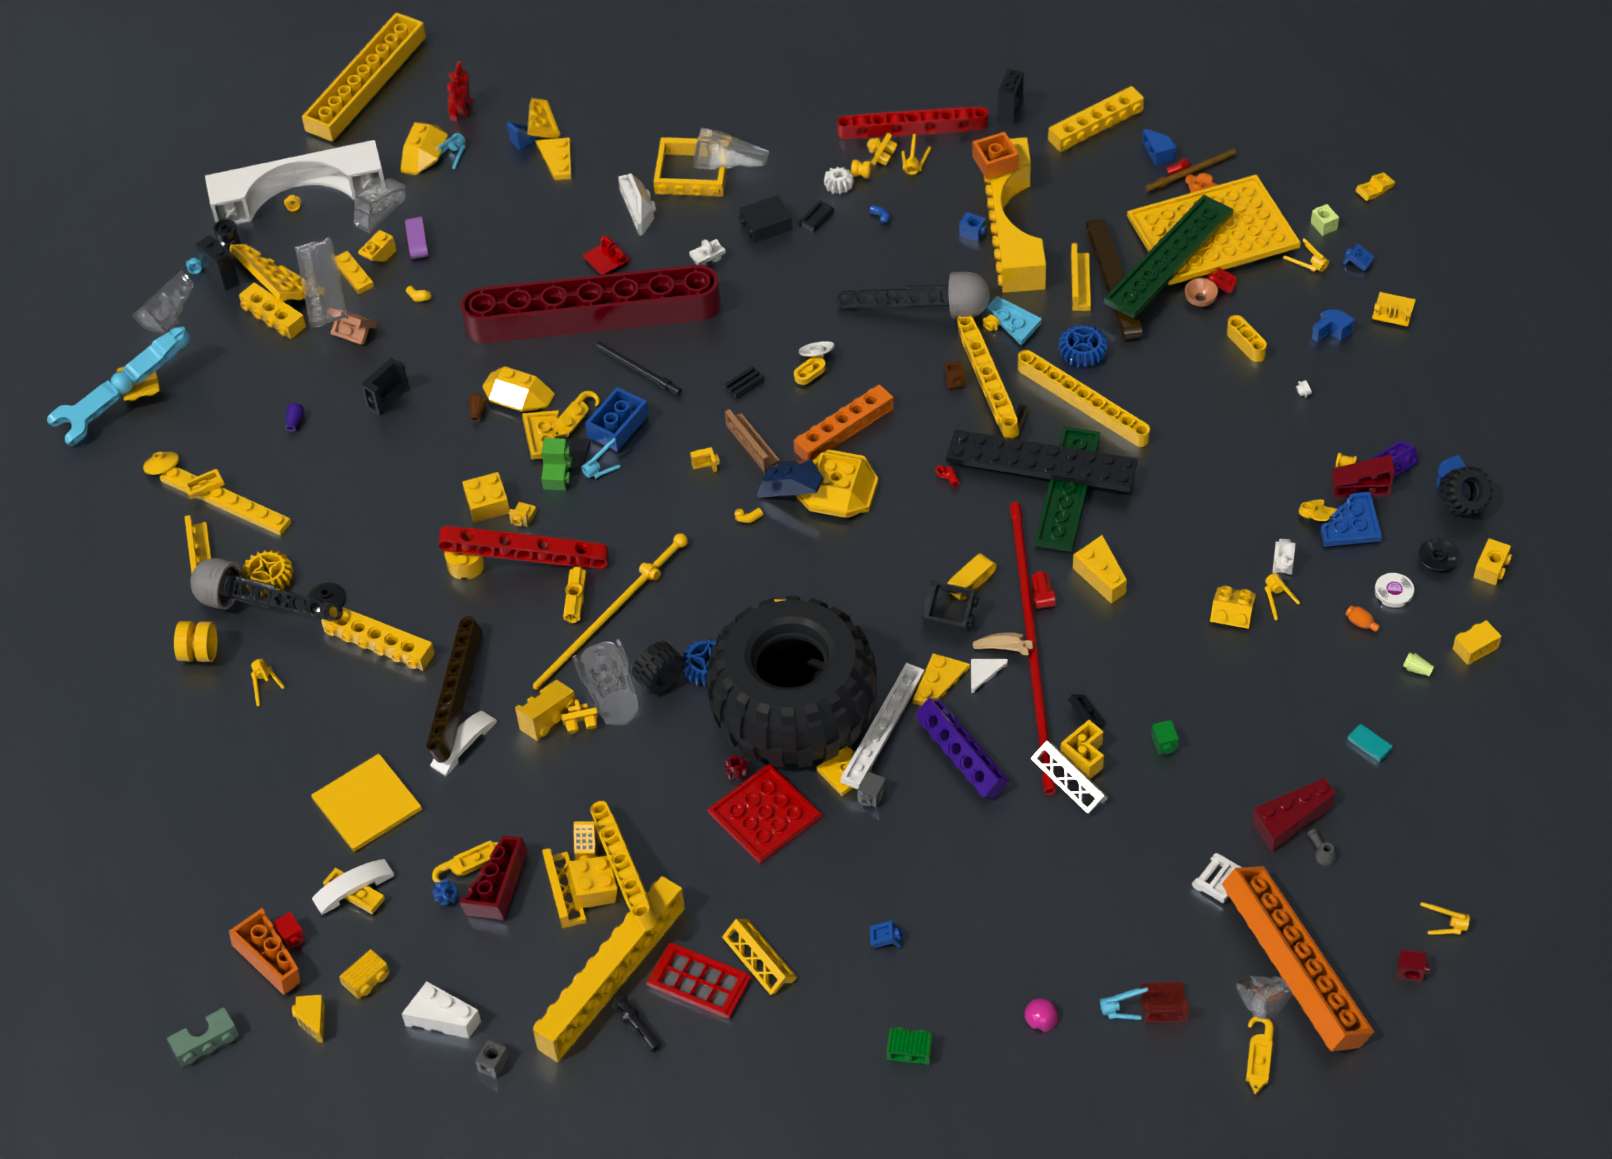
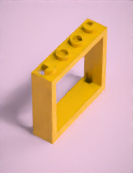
[654,137,730,196]

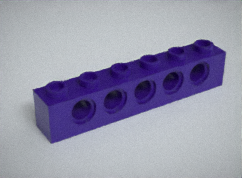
[915,697,1010,798]

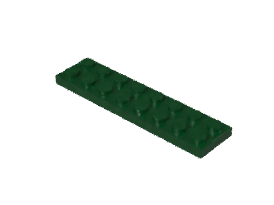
[1034,426,1100,552]

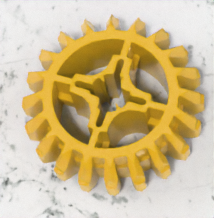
[241,549,293,597]

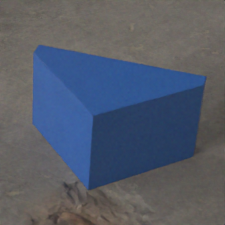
[507,121,540,150]

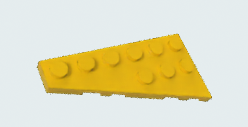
[229,244,326,301]

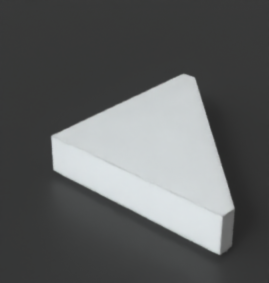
[971,659,1007,693]

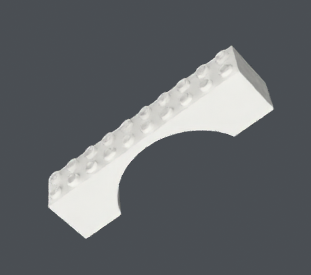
[205,140,387,224]

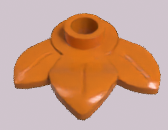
[1185,173,1218,193]

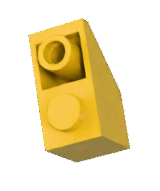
[358,230,396,262]

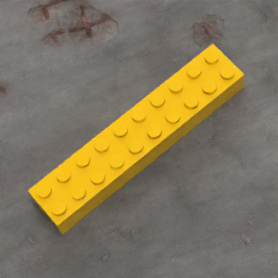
[302,12,426,142]
[533,876,685,1062]

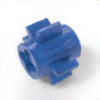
[432,879,459,905]

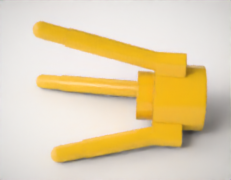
[901,134,931,175]
[1283,238,1329,272]
[1264,573,1300,620]
[251,659,285,707]
[1420,902,1470,935]

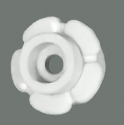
[1296,380,1312,398]

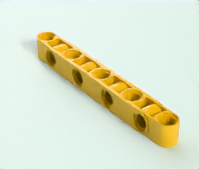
[957,316,1019,439]
[590,801,657,930]

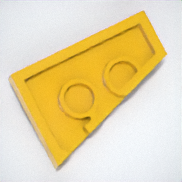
[913,653,970,706]

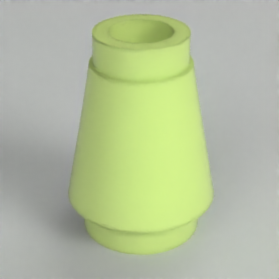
[1403,652,1434,677]

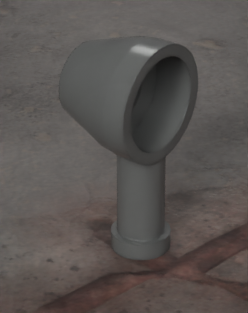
[1307,829,1336,865]

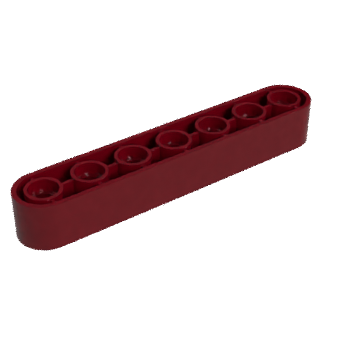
[461,265,721,343]

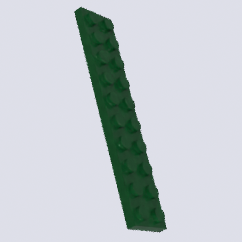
[1104,195,1234,319]

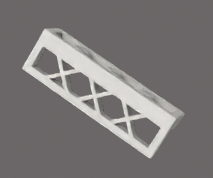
[1031,741,1108,814]

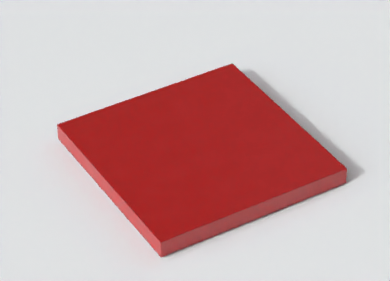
[708,764,822,864]

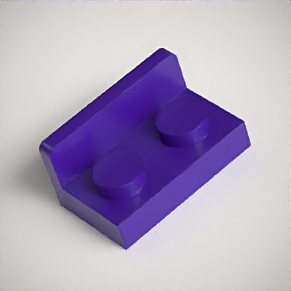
[1372,440,1419,477]

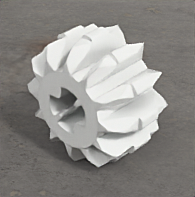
[824,166,853,195]

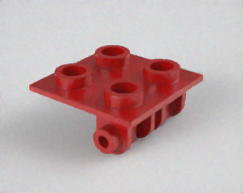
[582,235,631,275]

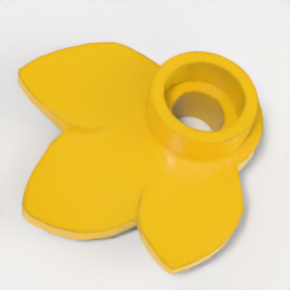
[1299,499,1337,521]

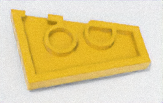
[527,98,560,139]
[536,138,571,180]
[522,410,559,460]

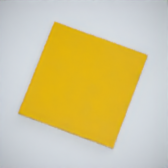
[311,754,422,852]

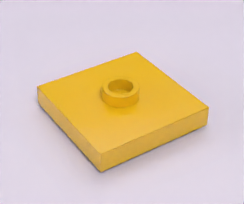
[816,746,873,796]

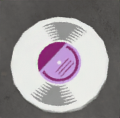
[1374,573,1414,608]

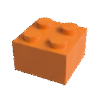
[973,132,1019,180]

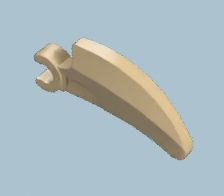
[973,633,1033,655]

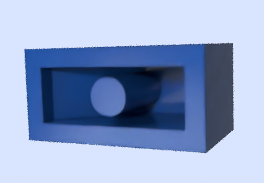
[1142,129,1177,165]

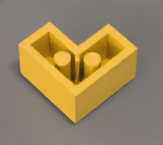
[1060,720,1104,779]

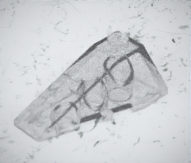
[132,270,193,335]

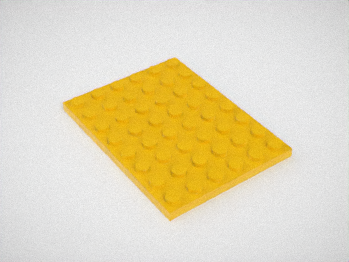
[1127,175,1301,285]

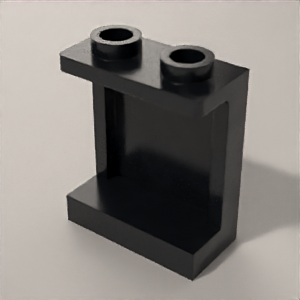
[361,357,409,416]

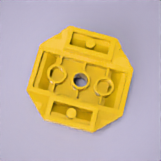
[796,449,878,518]

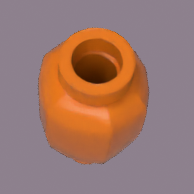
[1345,605,1380,632]

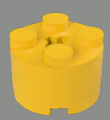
[444,551,485,579]

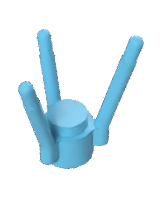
[437,133,466,169]
[581,438,620,479]
[1100,988,1149,1020]

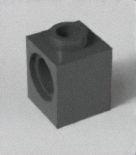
[857,771,886,808]
[475,1040,509,1079]

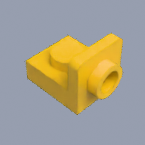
[509,502,537,528]

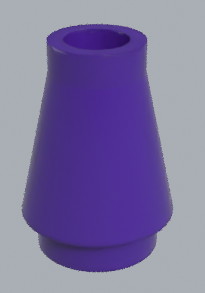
[285,403,305,431]

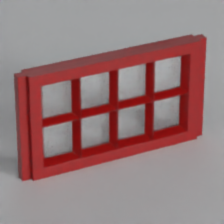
[646,943,752,1018]

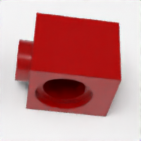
[272,912,306,950]

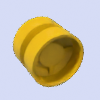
[174,621,218,662]

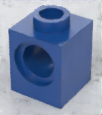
[959,212,987,242]

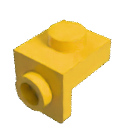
[690,447,720,473]

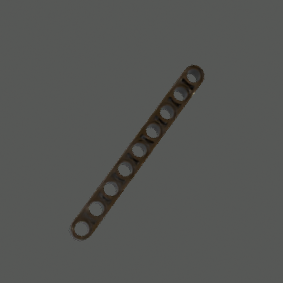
[1086,218,1143,340]
[426,616,483,763]

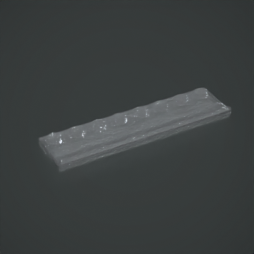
[295,237,349,328]

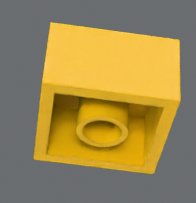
[462,472,510,523]
[567,856,617,909]

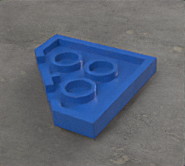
[1320,492,1382,547]

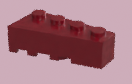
[1252,778,1335,852]
[459,835,528,920]

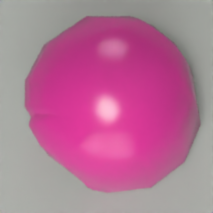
[1024,998,1059,1032]

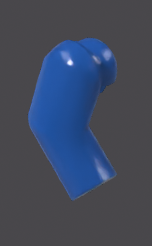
[870,205,891,223]

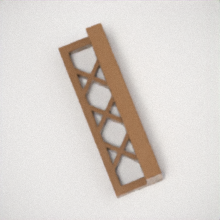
[725,409,780,473]

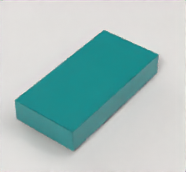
[1347,724,1393,762]

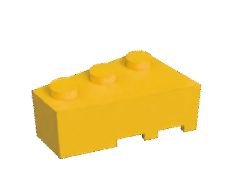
[1073,535,1127,604]
[515,679,576,741]

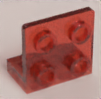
[1141,982,1188,1023]

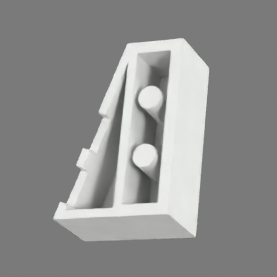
[402,981,481,1038]

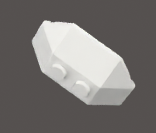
[618,174,656,236]

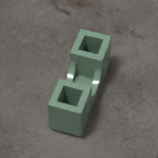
[167,1007,239,1067]

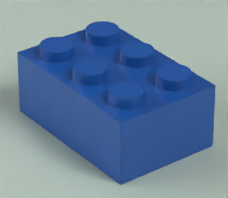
[585,387,649,452]

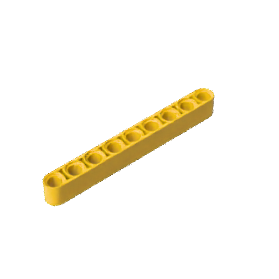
[1018,350,1150,447]

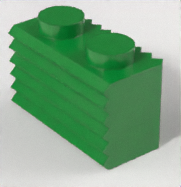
[887,1027,933,1065]

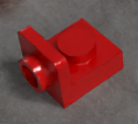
[1207,267,1237,294]

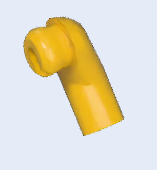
[406,286,431,302]
[734,508,763,523]

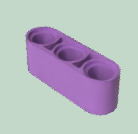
[405,216,429,260]

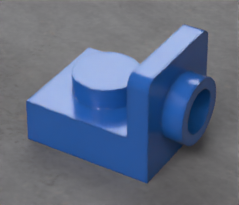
[1342,243,1374,271]
[870,920,904,948]

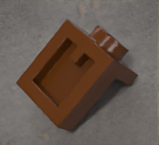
[943,361,965,388]

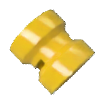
[851,160,871,178]

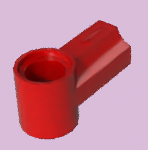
[1031,571,1056,609]

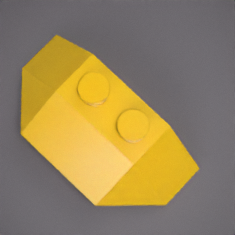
[401,122,448,175]
[482,366,555,412]

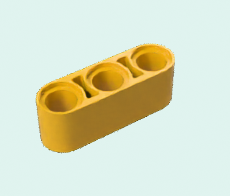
[1227,315,1267,362]
[947,553,997,601]

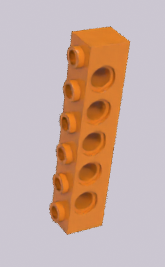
[794,384,894,460]

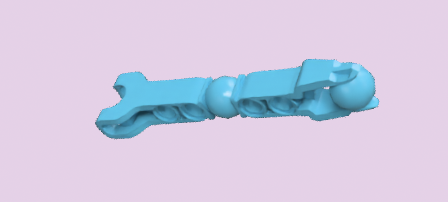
[47,327,190,446]

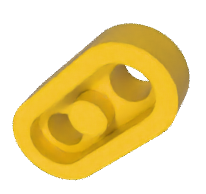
[794,356,825,385]

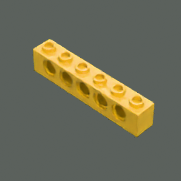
[1048,86,1144,152]
[321,607,435,671]

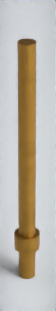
[1145,149,1236,192]

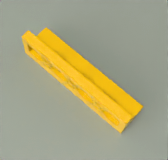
[1071,243,1091,311]
[185,515,212,573]
[542,848,586,929]
[722,919,797,995]

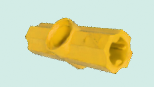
[563,567,586,623]

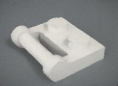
[1192,853,1242,903]

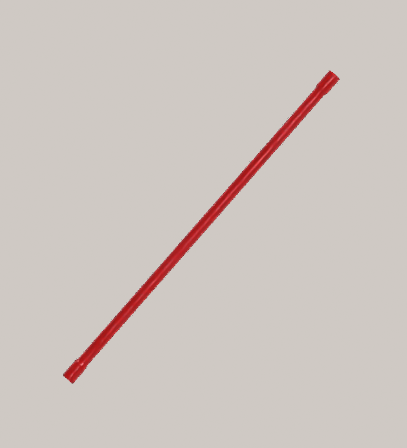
[1010,502,1056,795]

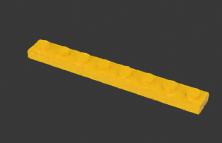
[160,466,291,536]

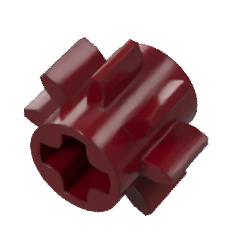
[724,755,749,780]

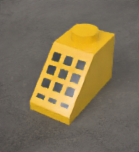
[574,822,598,860]
[292,995,325,1043]

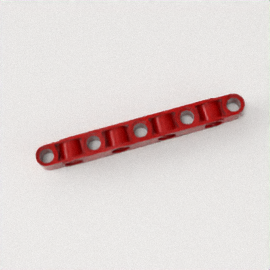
[837,107,988,139]
[438,526,608,569]

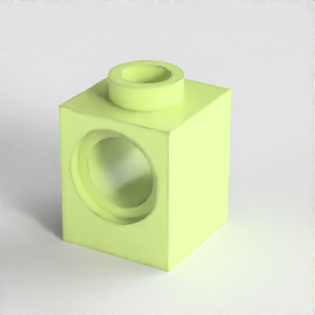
[1311,204,1339,236]

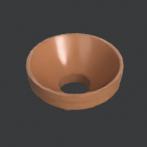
[1185,278,1218,307]

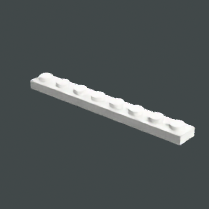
[841,663,924,789]

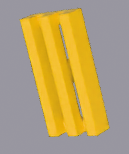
[182,469,225,499]

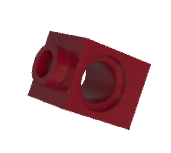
[1397,949,1430,982]

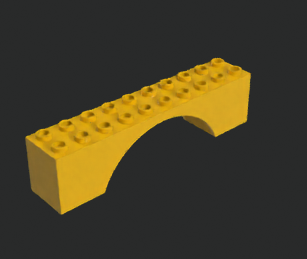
[984,138,1046,293]

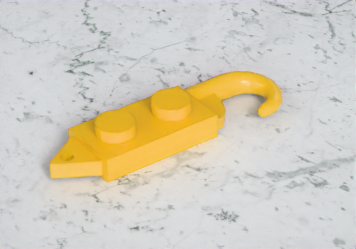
[552,391,600,438]
[432,840,498,884]
[1246,1015,1274,1094]

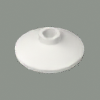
[799,341,835,358]

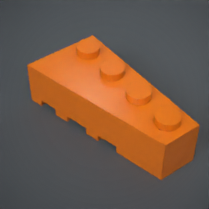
[229,908,300,995]

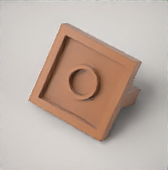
[329,309,378,345]

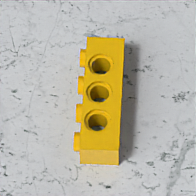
[239,282,306,339]

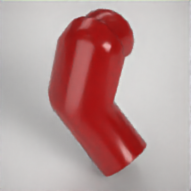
[1166,158,1190,176]
[935,465,960,487]

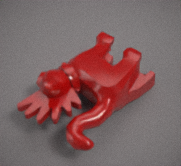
[447,61,473,121]

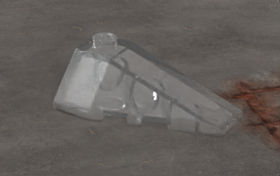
[693,128,769,170]

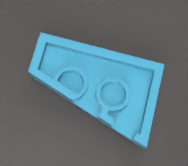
[987,296,1042,346]

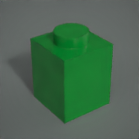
[1151,720,1179,755]

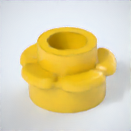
[284,195,301,211]
[983,315,1000,331]

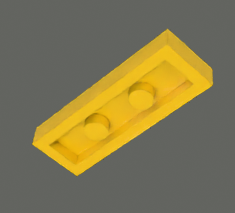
[332,251,374,294]
[323,868,385,914]

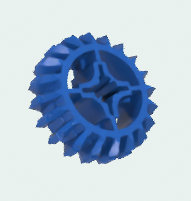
[1059,324,1108,368]
[682,638,717,687]

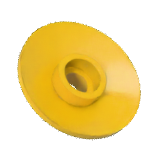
[143,452,179,475]

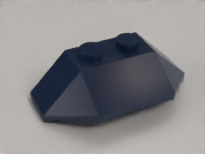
[757,459,824,498]

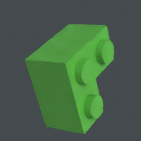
[541,438,573,490]

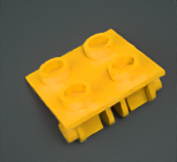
[1372,292,1416,327]

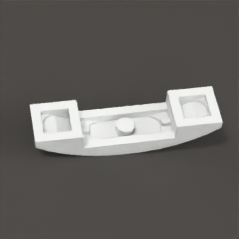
[431,711,497,776]
[312,859,394,915]

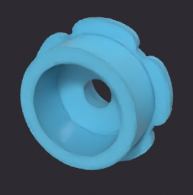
[186,258,203,274]

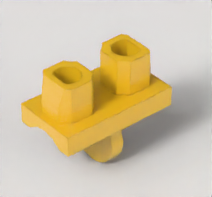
[867,133,898,166]
[561,699,598,734]

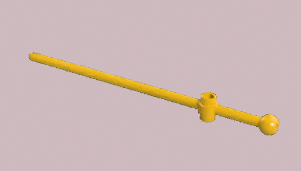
[533,533,688,690]

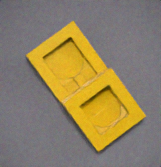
[1356,172,1396,201]

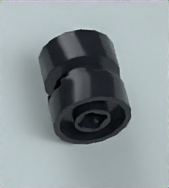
[213,219,240,250]

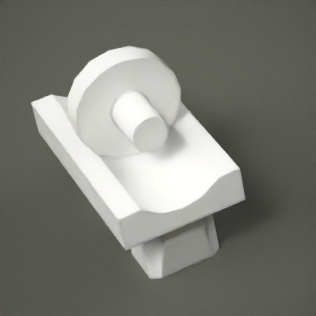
[689,239,726,266]
[1273,539,1295,575]

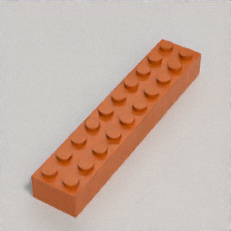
[1222,866,1374,1052]

